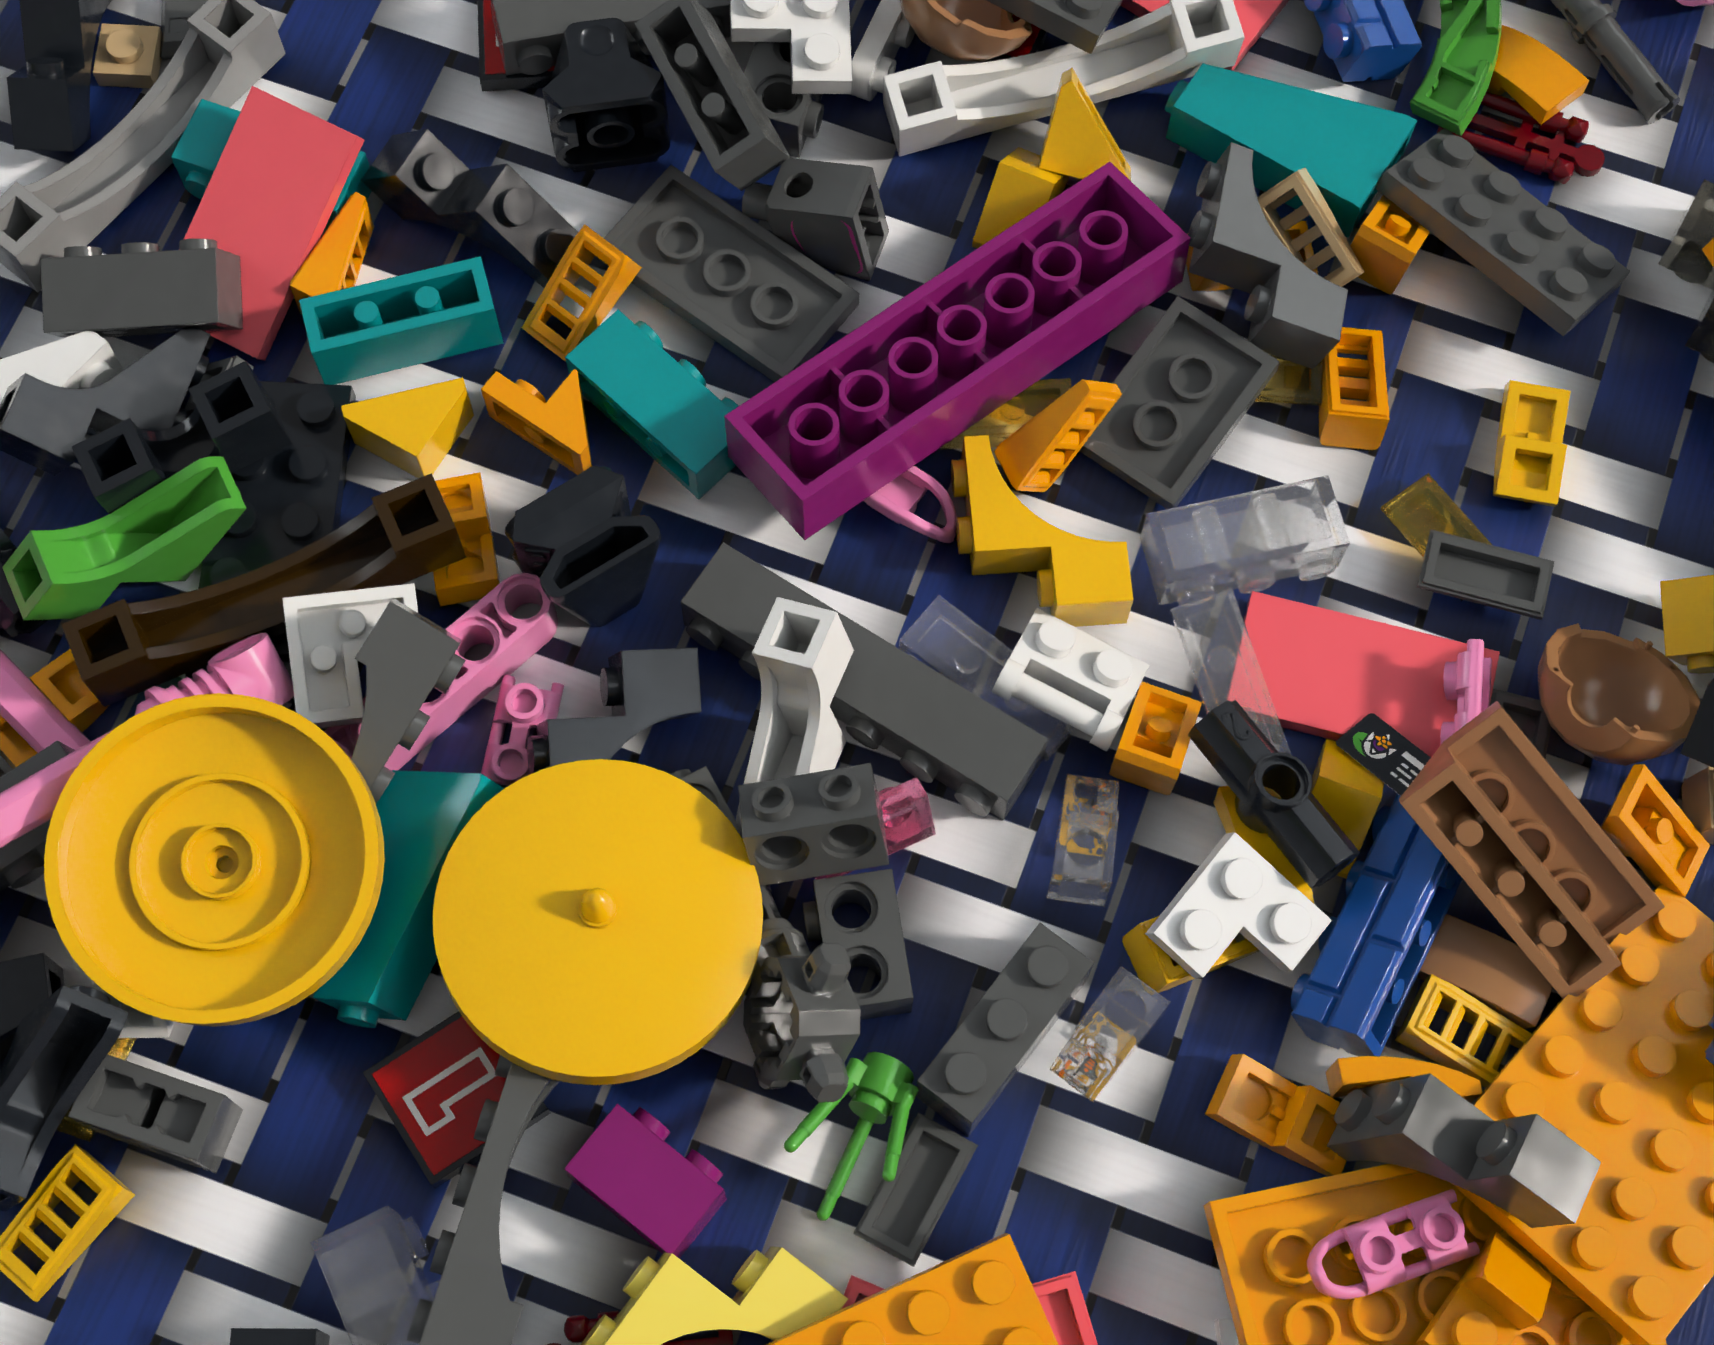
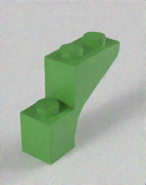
[2,456,247,620]

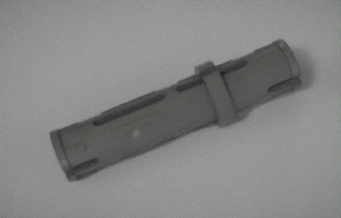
[1550,0,1680,124]

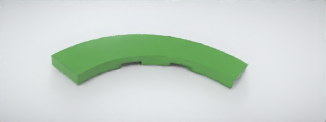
[1409,0,1502,136]

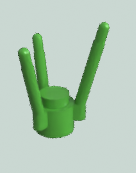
[784,1052,919,1221]

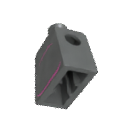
[742,158,889,281]

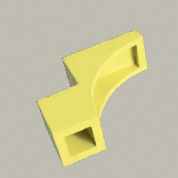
[581,1246,848,1345]

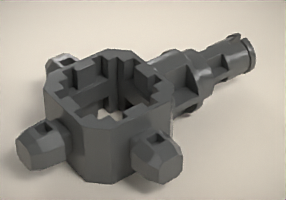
[743,885,861,1102]

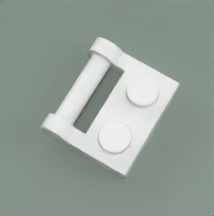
[991,608,1150,752]

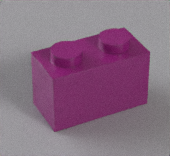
[564,1104,727,1259]

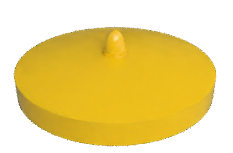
[44,693,385,1027]
[433,759,763,1085]

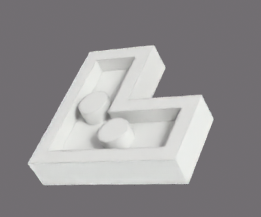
[730,0,852,94]
[282,583,418,728]
[1145,832,1332,978]

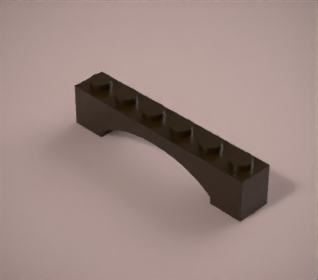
[61,473,466,707]

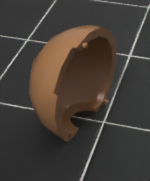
[900,0,1033,62]
[1538,623,1700,766]

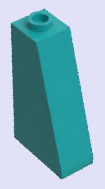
[1165,63,1417,238]
[313,770,504,1028]

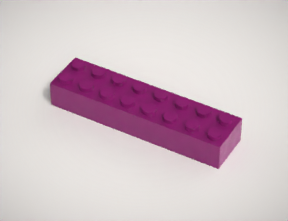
[724,161,1191,541]

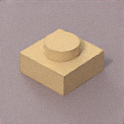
[93,23,162,89]

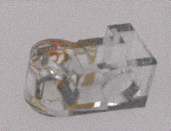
[1046,774,1119,907]
[1049,966,1171,1102]

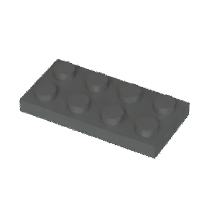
[1375,128,1630,337]
[597,165,859,382]

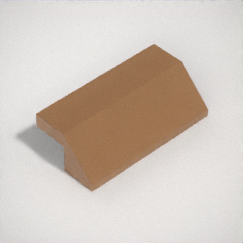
[1399,701,1665,999]

